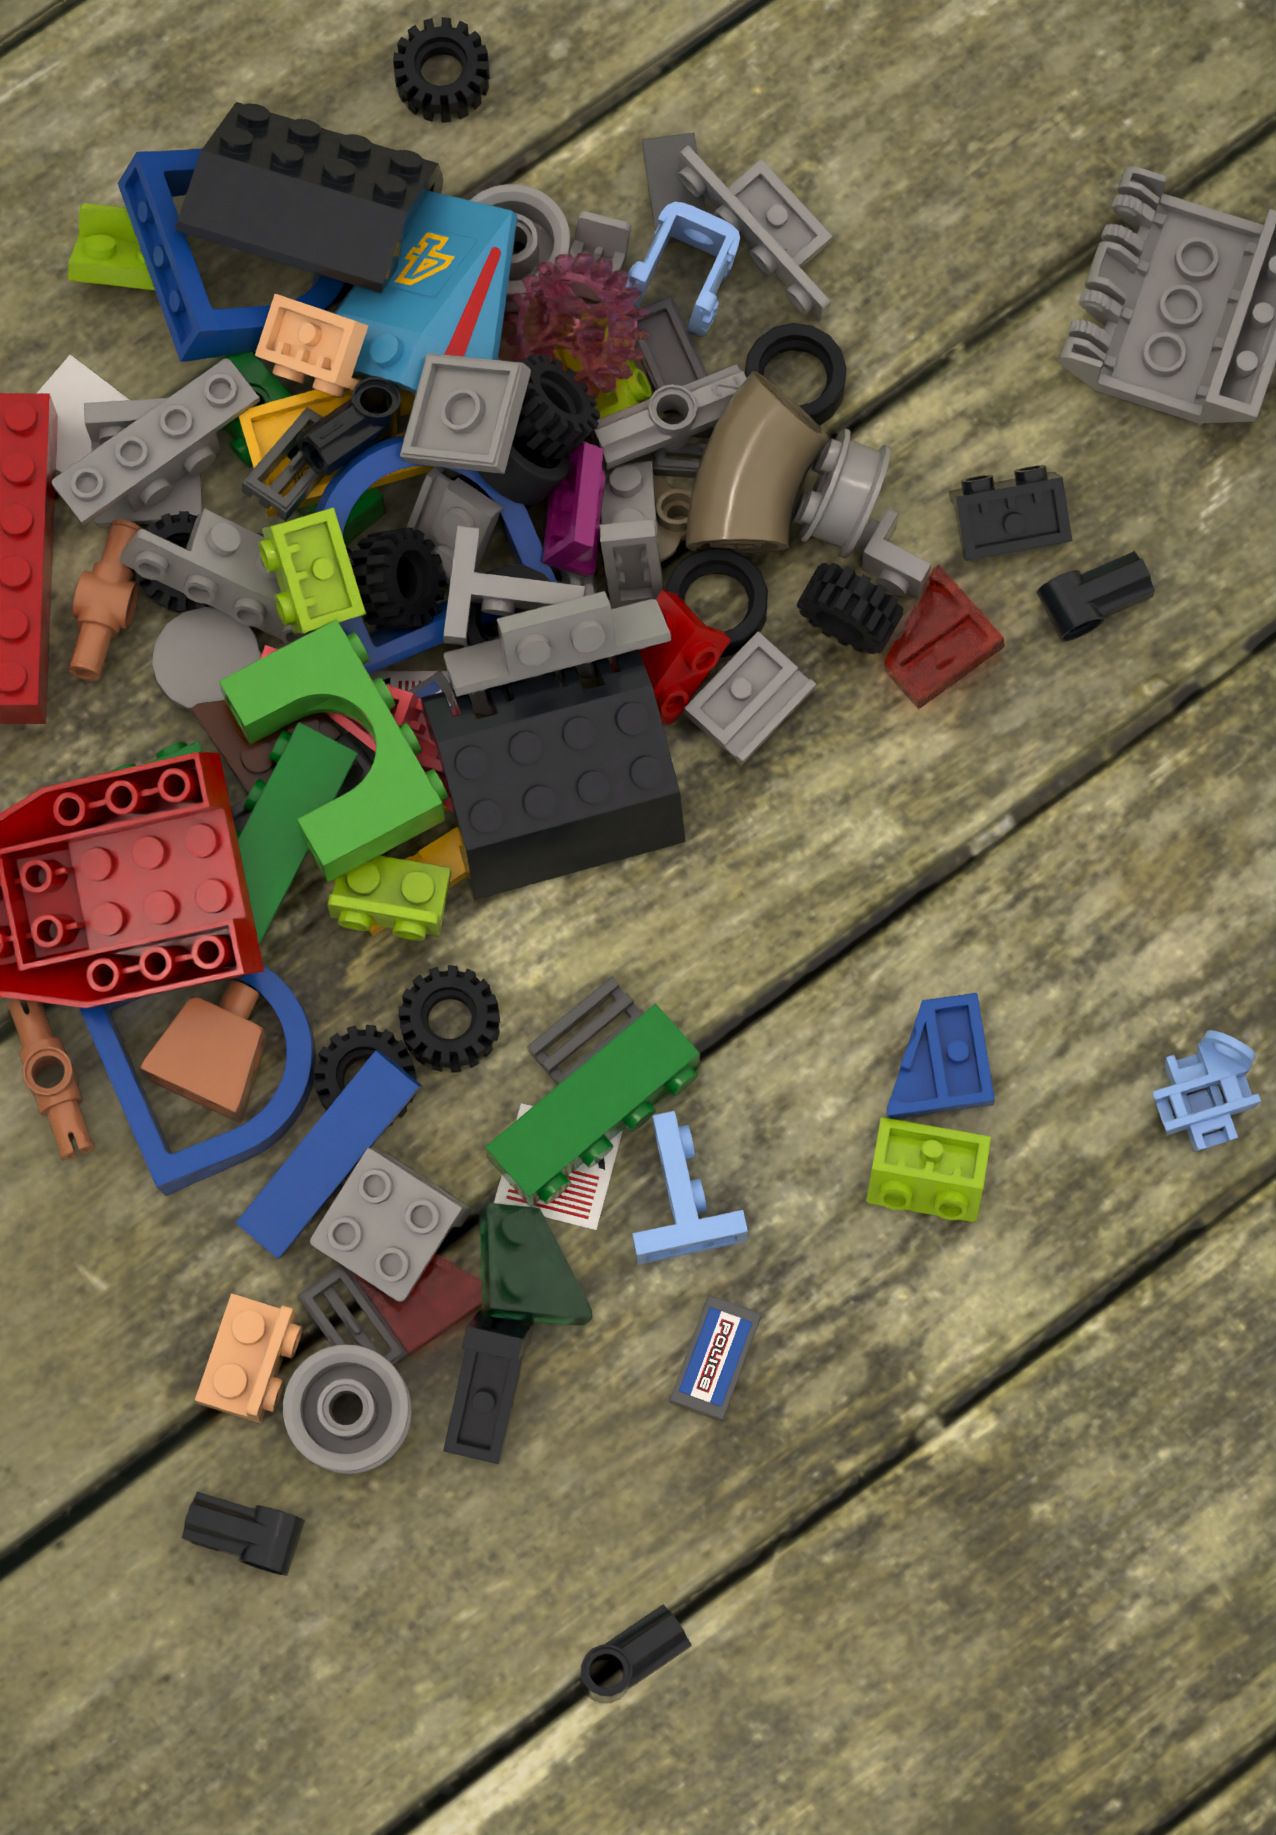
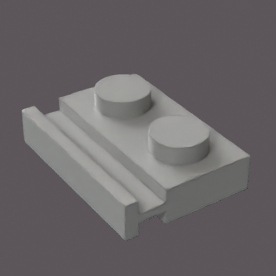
[406,466,502,585]
[683,631,816,766]

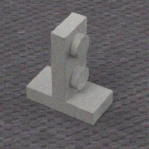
[599,461,664,608]
[443,525,585,646]

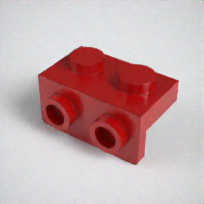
[610,589,731,724]

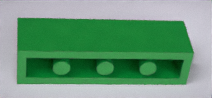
[235,722,358,946]
[485,1003,700,1208]

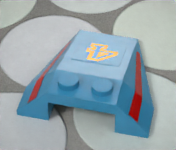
[306,191,518,396]

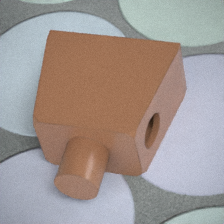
[140,980,267,1123]

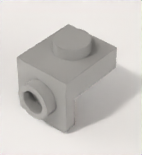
[559,211,631,304]
[858,508,931,599]

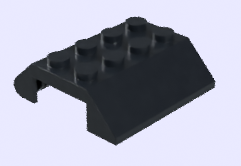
[176,102,444,293]
[420,650,686,900]

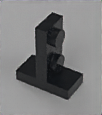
[443,1309,534,1464]

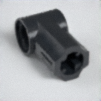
[297,377,401,476]
[1037,551,1155,642]
[182,1492,305,1576]
[580,1604,692,1703]

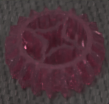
[505,253,650,399]

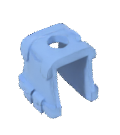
[621,202,740,337]

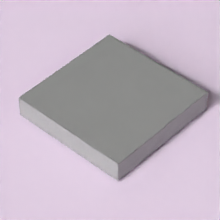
[400,353,531,474]

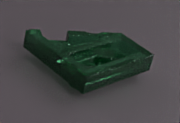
[479,1202,593,1326]

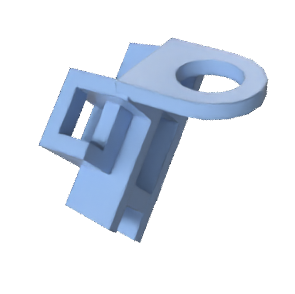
[1153,1030,1261,1152]

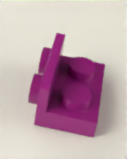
[542,442,605,577]

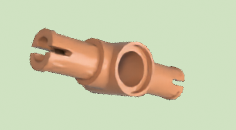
[68,519,142,681]
[7,999,95,1161]

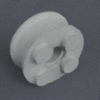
[469,184,571,312]
[792,428,891,558]
[283,1345,412,1474]

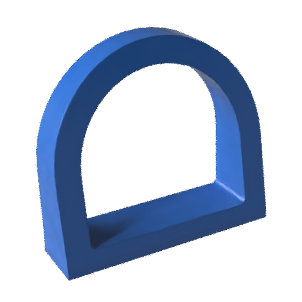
[118,149,344,362]
[315,435,557,674]
[79,965,316,1196]

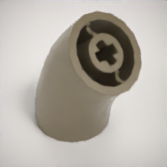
[686,371,830,554]

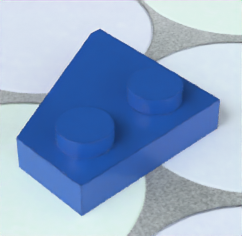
[886,993,995,1119]

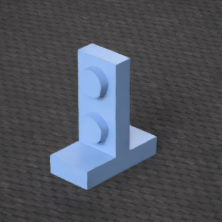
[632,1111,748,1265]

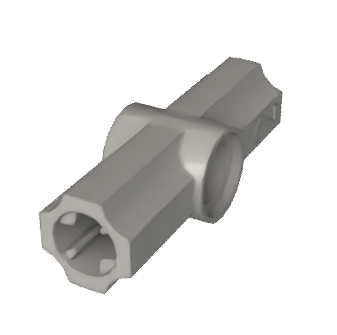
[590,364,747,470]

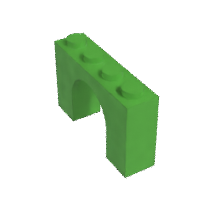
[219,619,449,882]

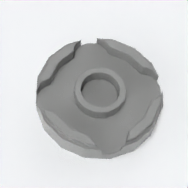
[152,607,261,711]

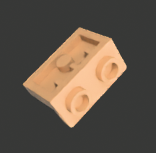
[255,294,369,398]
[195,1293,302,1424]

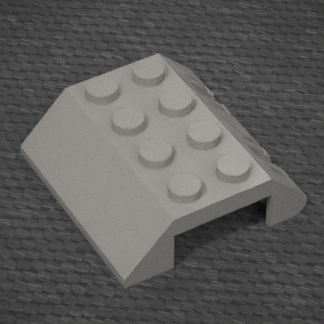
[1058,166,1276,424]

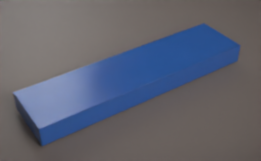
[236,1049,422,1259]

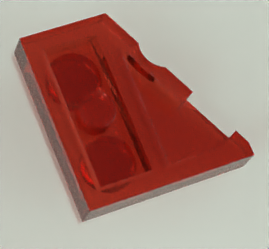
[884,565,1005,710]
[348,1253,499,1357]

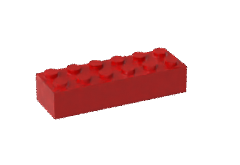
[0,393,58,724]

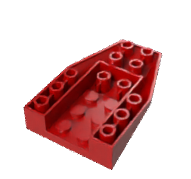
[0,752,264,1008]

